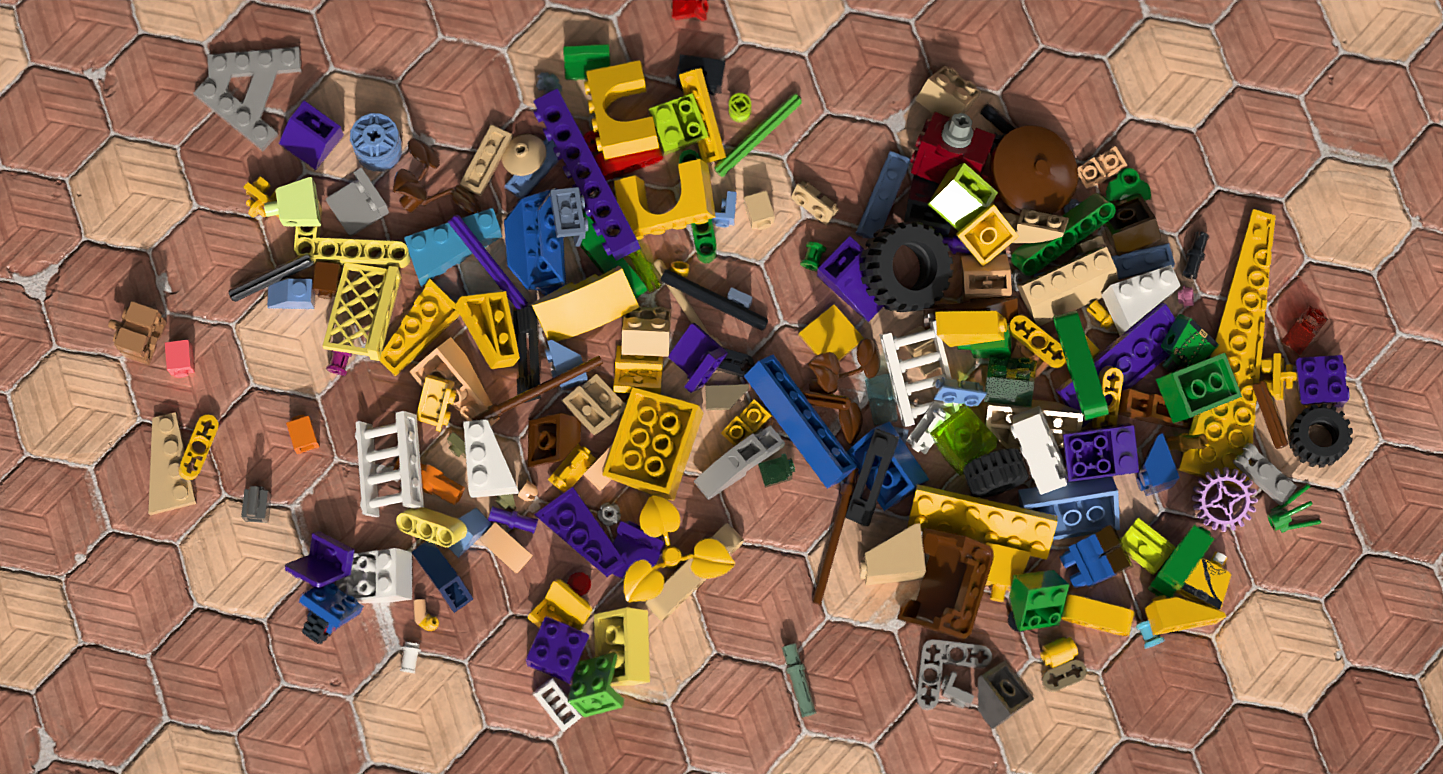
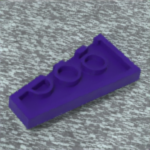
[534,487,626,577]

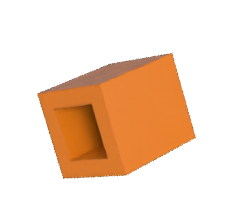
[286,415,320,454]

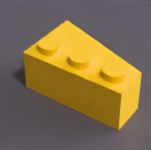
[455,291,520,369]

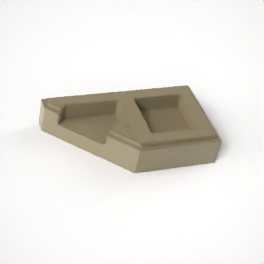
[705,384,749,411]

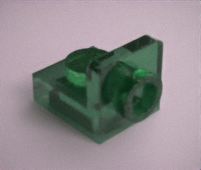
[758,453,795,488]

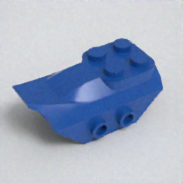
[504,188,567,296]

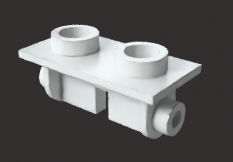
[906,403,953,454]

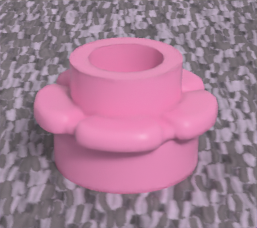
[1178,285,1194,308]

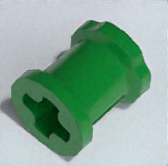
[800,242,827,271]

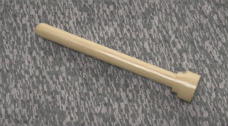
[654,259,722,347]

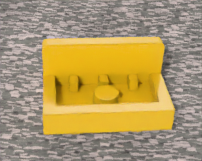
[416,374,457,432]

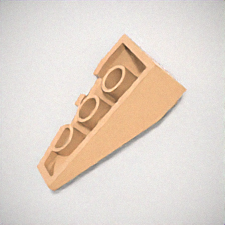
[409,337,500,427]

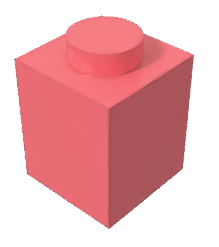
[165,340,195,378]

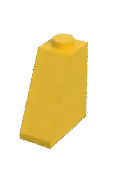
[935,311,1007,347]

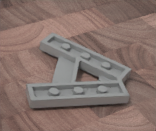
[194,47,302,151]

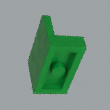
[563,45,610,80]

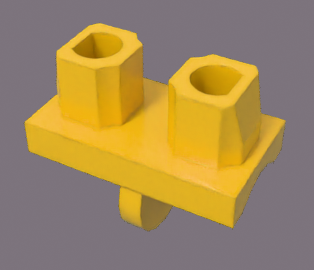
[243,177,279,218]
[1261,353,1297,400]

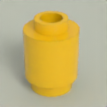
[1040,637,1078,668]

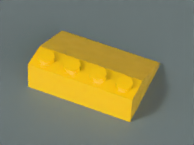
[602,387,704,501]

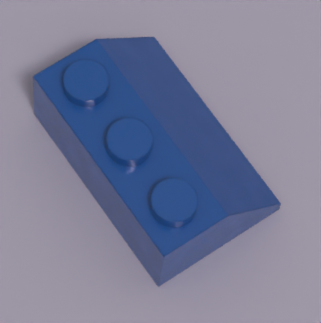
[847,422,930,511]

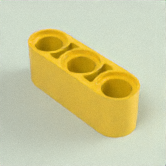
[1061,595,1135,636]

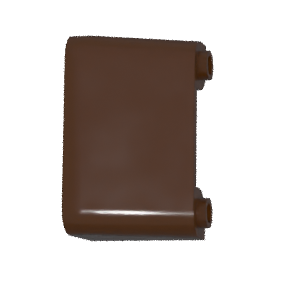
[897,528,994,639]

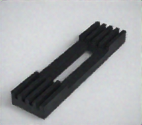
[513,306,541,403]
[845,429,900,526]

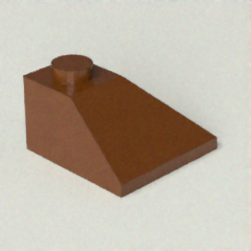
[528,413,581,468]

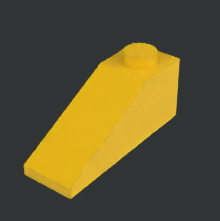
[1145,596,1226,635]

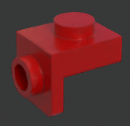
[672,0,709,21]

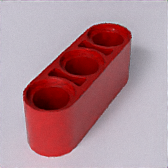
[594,143,664,180]

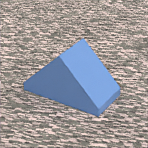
[448,508,493,558]

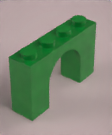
[1148,525,1214,599]

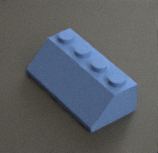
[1018,476,1120,541]

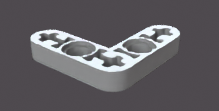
[916,640,992,710]

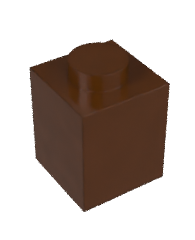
[312,262,342,299]

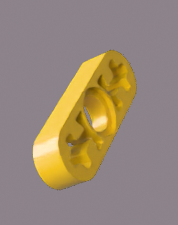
[1009,315,1066,368]
[1092,366,1123,428]
[178,415,219,480]

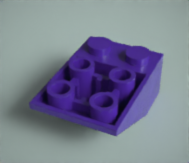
[817,236,884,323]
[1063,423,1139,482]

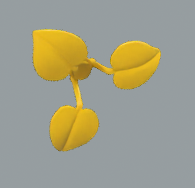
[624,496,735,602]

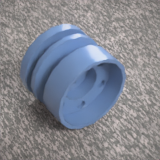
[350,113,403,171]

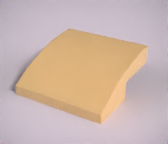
[562,374,626,435]

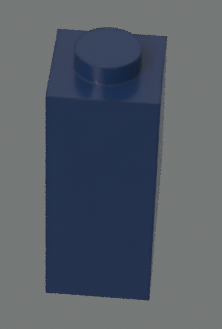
[411,541,473,613]

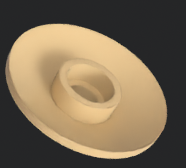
[502,134,547,176]

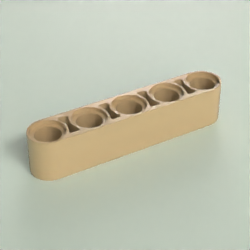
[645,523,745,622]

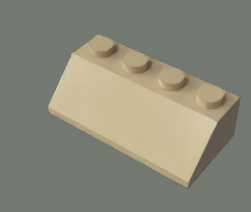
[1017,247,1119,327]

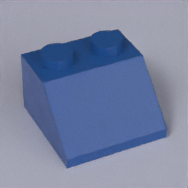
[1136,433,1180,496]

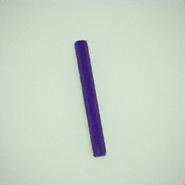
[448,215,528,310]

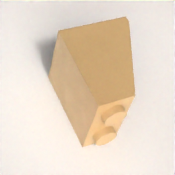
[859,524,926,585]

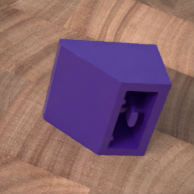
[279,101,344,171]

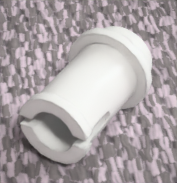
[400,642,421,673]

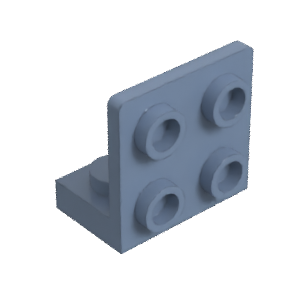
[550,187,588,247]

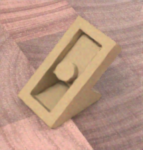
[901,325,941,377]

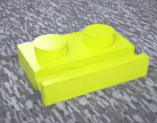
[1118,518,1176,575]

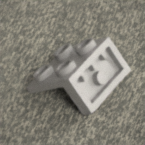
[326,167,389,237]

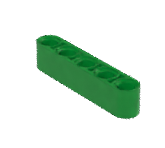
[679,150,717,263]
[1011,193,1116,276]
[572,209,647,299]
[1053,310,1109,420]

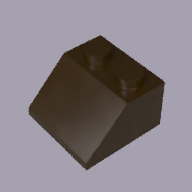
[1103,194,1161,256]

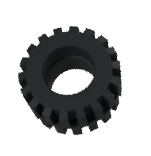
[1288,404,1353,468]
[963,448,1029,498]

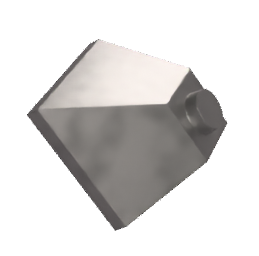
[978,661,1034,729]

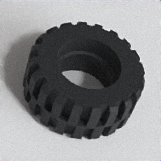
[860,221,953,312]

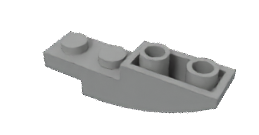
[694,425,785,500]

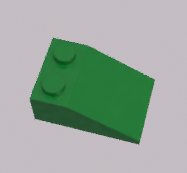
[1156,353,1242,423]

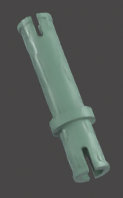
[781,644,816,718]

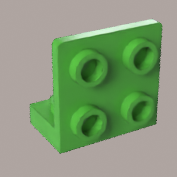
[567,652,625,717]

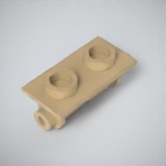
[791,181,839,226]

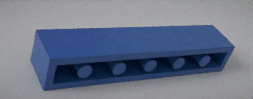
[744,354,857,489]

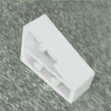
[1101,265,1181,336]
[1010,406,1067,495]
[464,420,519,498]

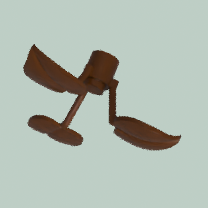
[393,138,481,215]
[808,338,881,445]

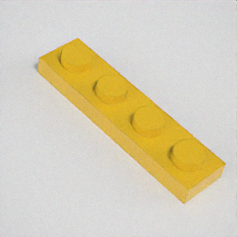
[679,68,726,163]

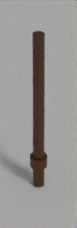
[471,356,603,421]
[812,468,859,605]

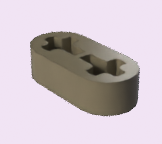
[1042,660,1087,692]

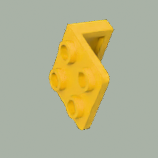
[528,579,592,631]

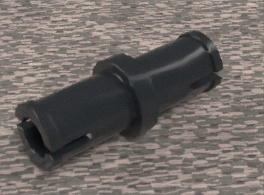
[1183,231,1209,279]

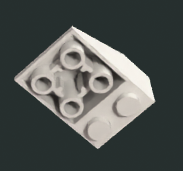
[336,548,412,603]

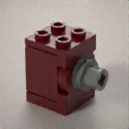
[910,112,995,184]

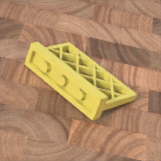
[323,262,401,361]

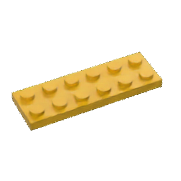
[907,484,1058,560]

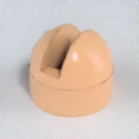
[518,480,538,501]

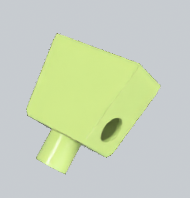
[264,177,321,226]

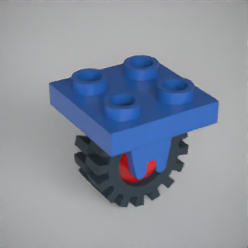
[299,583,364,644]

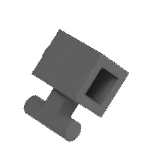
[241,486,272,523]

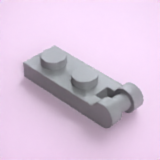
[1233,443,1297,505]

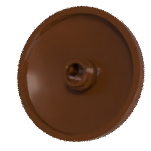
[990,126,1078,215]

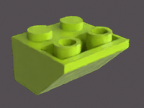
[649,93,708,156]
[928,163,998,231]

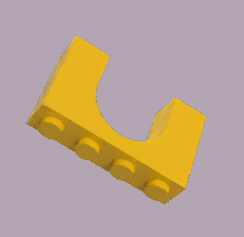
[584,60,659,159]
[614,159,716,240]

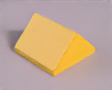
[957,203,1019,266]

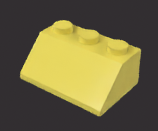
[594,608,650,686]

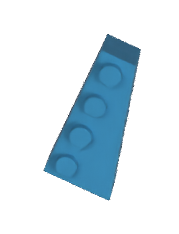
[404,208,502,287]

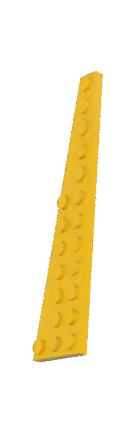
[1178,209,1276,490]

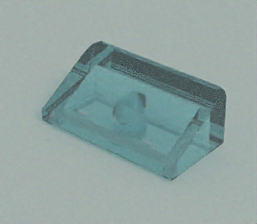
[865,373,898,426]

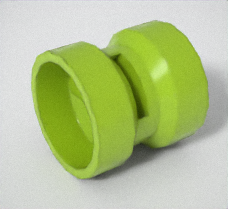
[729,93,751,122]

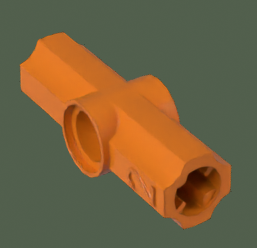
[393,458,465,506]

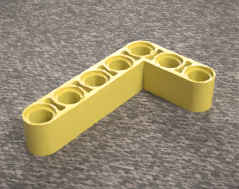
[294,199,411,268]

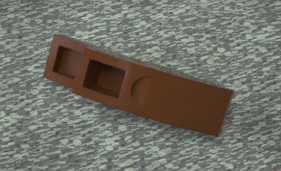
[923,296,1018,330]

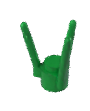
[1267,484,1322,533]

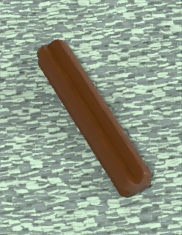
[1252,381,1288,449]
[800,390,851,410]

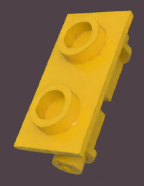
[548,444,596,493]

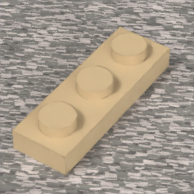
[460,125,512,196]

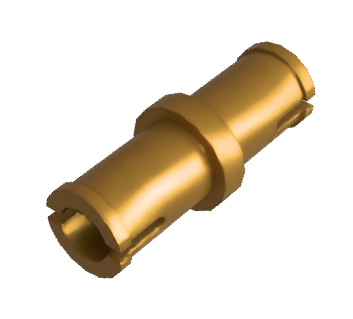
[1164,433,1207,452]

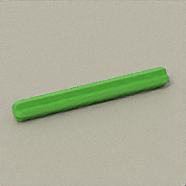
[714,93,802,177]

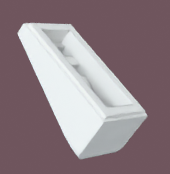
[532,678,582,732]

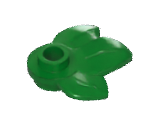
[1106,168,1151,202]

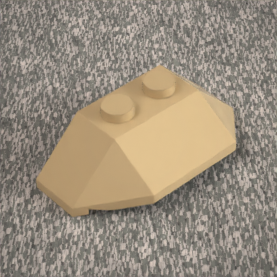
[985,398,1083,450]

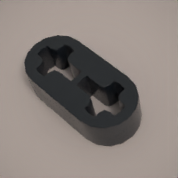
[716,348,755,377]

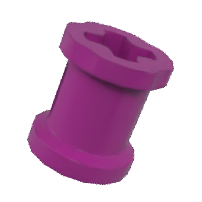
[326,350,353,376]

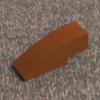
[1118,389,1192,429]

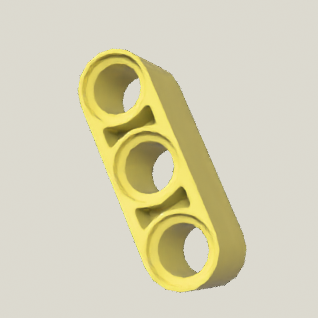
[396,507,467,547]

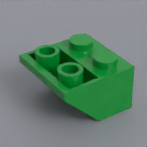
[1009,570,1069,631]

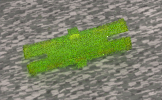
[629,248,662,293]

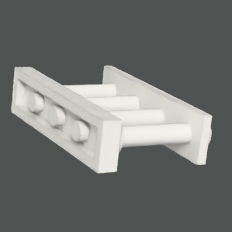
[879,320,962,427]
[355,411,424,518]

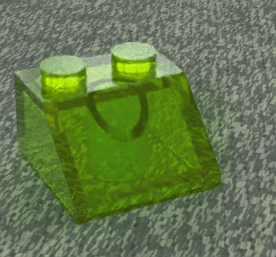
[930,405,997,476]

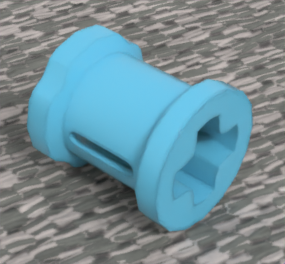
[1136,620,1165,649]

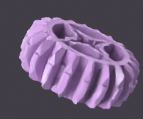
[1192,467,1258,532]

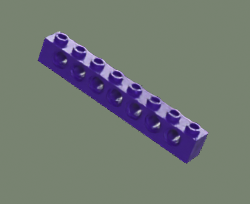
[533,88,641,261]

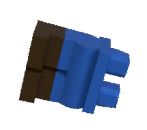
[1060,524,1134,588]

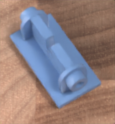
[934,377,987,406]

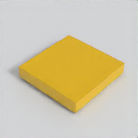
[798,304,865,361]

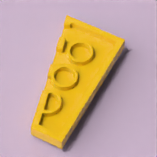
[380,279,460,377]

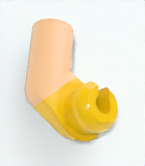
[413,599,439,631]

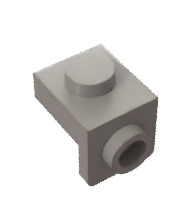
[940,671,975,709]

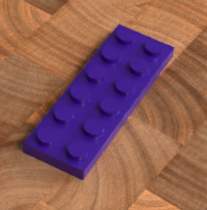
[1056,302,1175,427]

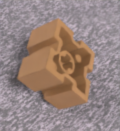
[108,301,167,365]

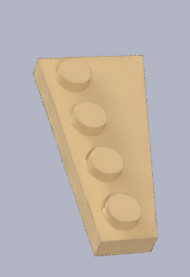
[148,412,197,515]

